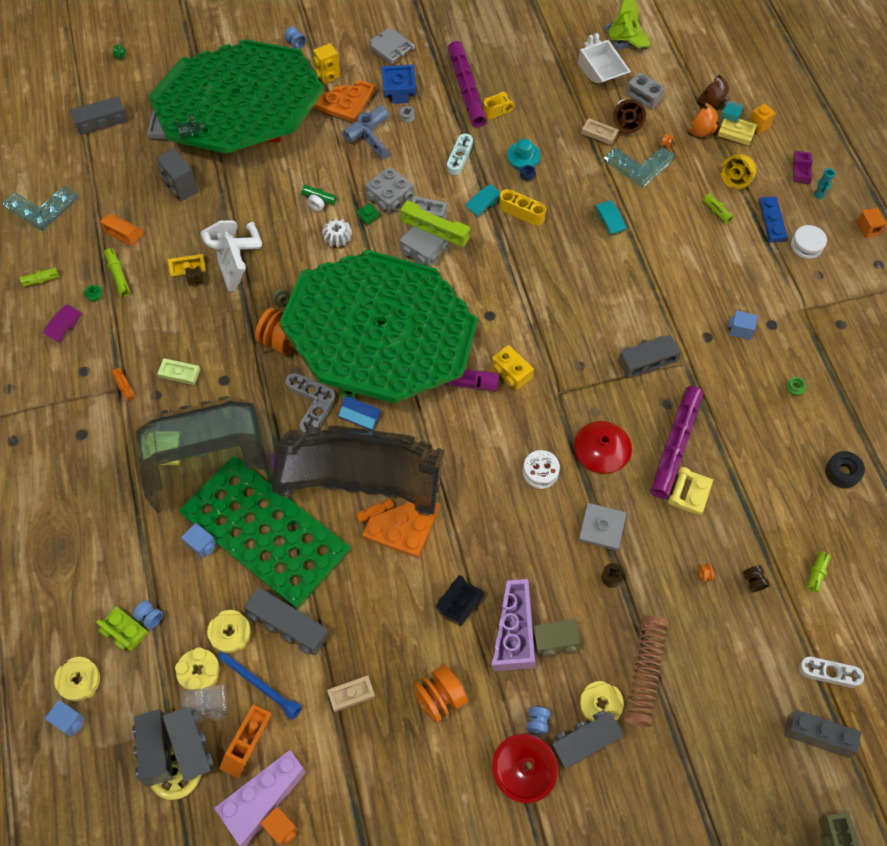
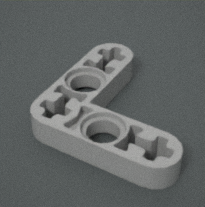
[285,373,336,437]

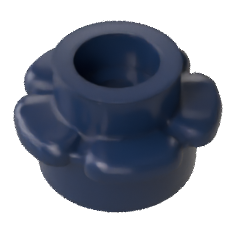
[520,165,536,181]

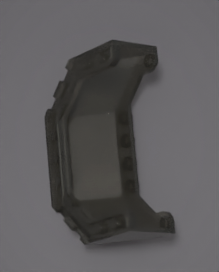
[272,425,445,516]

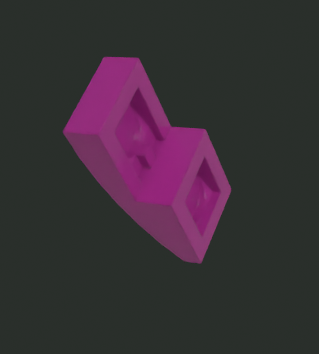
[793,151,813,183]
[42,304,82,343]

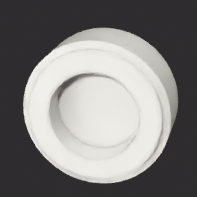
[307,194,325,211]

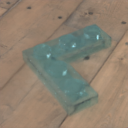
[604,147,675,188]
[3,186,78,231]

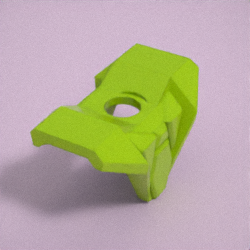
[609,0,651,49]

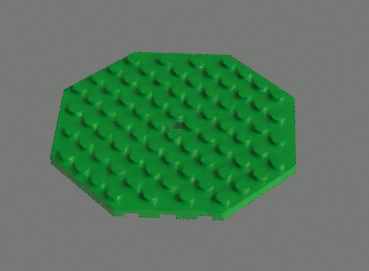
[148,39,324,154]
[279,250,478,403]

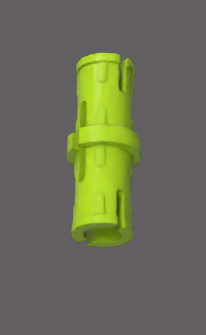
[703,193,734,224]
[20,267,60,287]
[806,551,831,593]

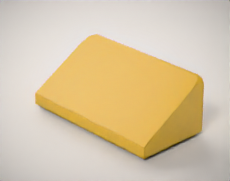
[167,254,206,277]

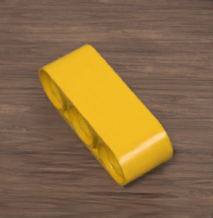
[499,189,546,226]

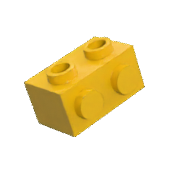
[312,43,340,84]
[491,345,534,391]

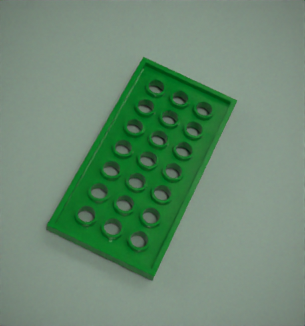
[178,455,351,610]

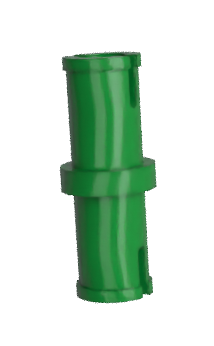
[301,184,337,206]

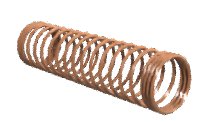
[624,615,669,727]

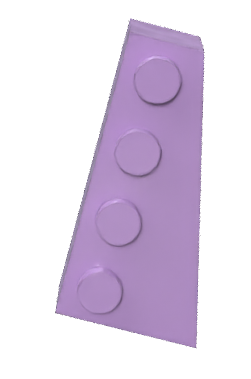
[492,579,536,672]
[215,750,305,846]

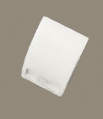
[578,33,631,83]

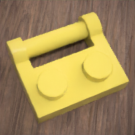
[668,467,714,516]

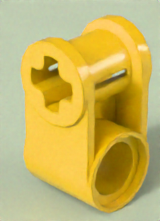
[483,92,515,119]

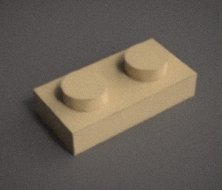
[581,118,619,145]
[327,675,375,712]

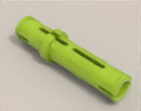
[104,248,131,297]

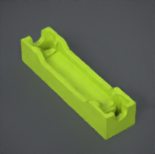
[400,200,470,248]

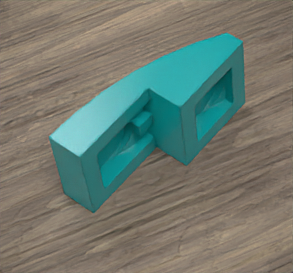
[721,101,745,122]
[465,184,500,218]
[595,200,627,236]

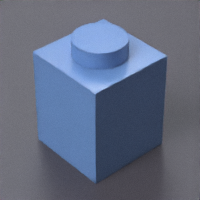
[727,310,758,340]
[181,523,217,559]
[44,700,85,737]

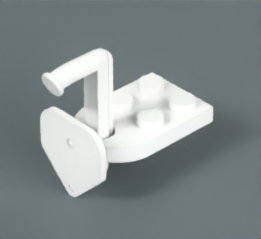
[200,221,262,292]

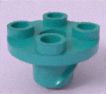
[507,139,541,171]

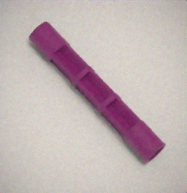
[448,41,487,128]
[443,369,499,392]
[650,386,704,499]

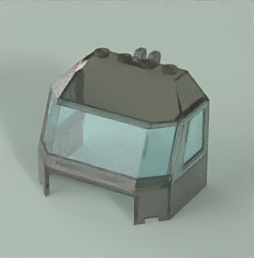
[135,396,274,513]

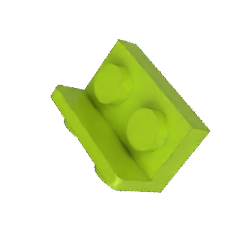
[96,606,149,652]

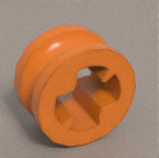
[660,133,674,150]
[698,563,714,583]

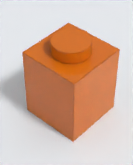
[856,207,887,238]
[260,807,298,846]

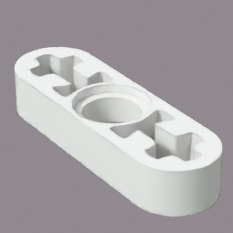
[799,657,864,688]

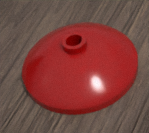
[574,421,632,474]
[492,733,558,804]

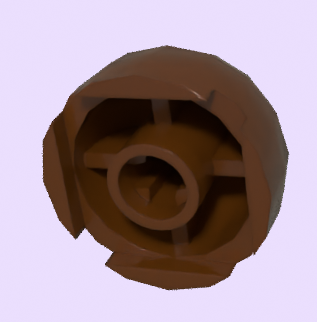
[697,74,729,108]
[613,99,647,133]

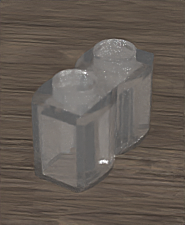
[180,685,229,723]

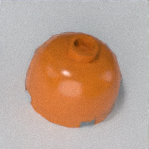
[686,103,718,137]

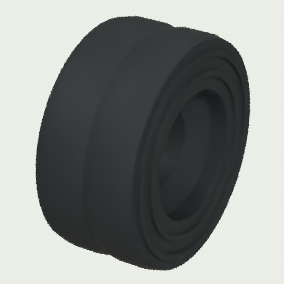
[825,451,865,489]

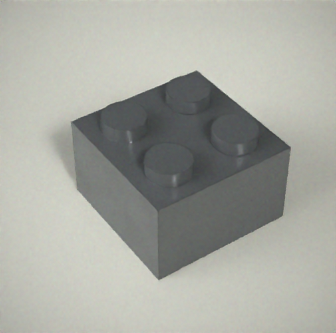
[156,148,198,201]

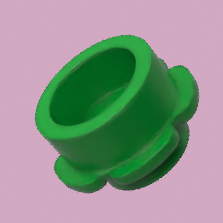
[113,44,126,60]
[84,285,102,302]

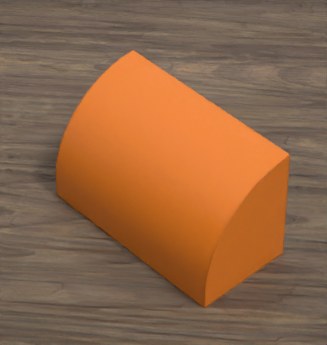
[100,214,145,247]

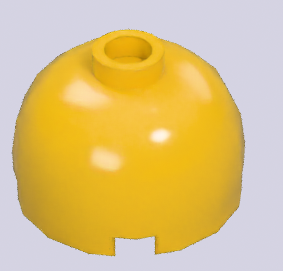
[721,154,756,189]

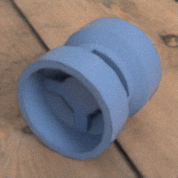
[284,27,306,49]
[133,600,163,630]
[526,707,551,735]

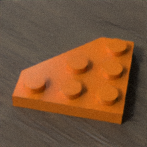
[312,80,376,123]
[362,497,440,559]

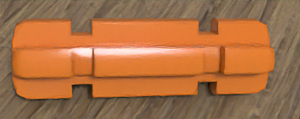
[111,368,135,401]
[356,498,394,523]

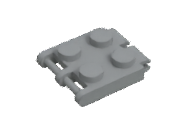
[369,28,415,65]

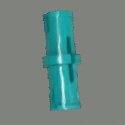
[814,168,835,199]

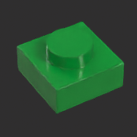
[356,203,381,226]

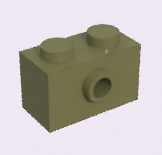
[534,619,581,658]
[818,813,858,846]

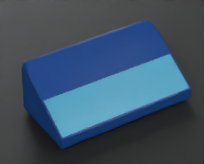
[338,396,381,431]

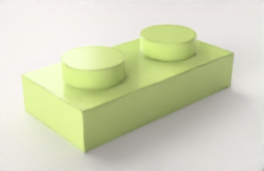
[157,358,200,385]

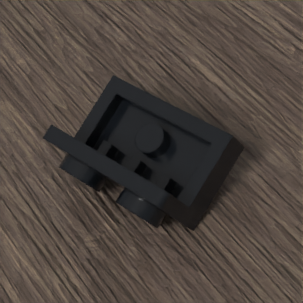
[436,575,485,627]

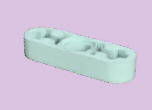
[447,134,473,175]

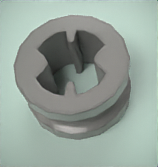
[400,106,415,122]

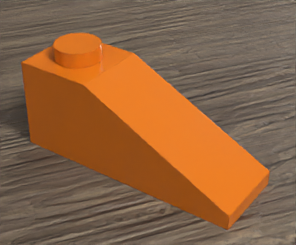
[219,704,272,779]

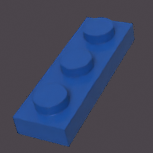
[758,196,788,243]

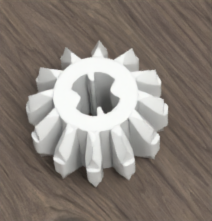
[322,218,352,248]

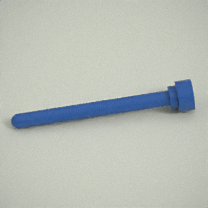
[218,652,302,720]

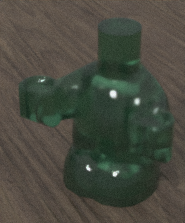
[175,114,206,140]

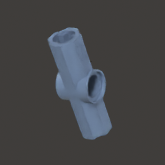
[342,105,389,143]

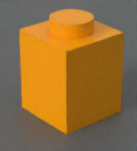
[749,103,776,134]

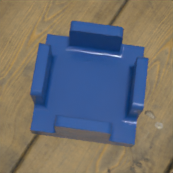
[381,64,416,104]

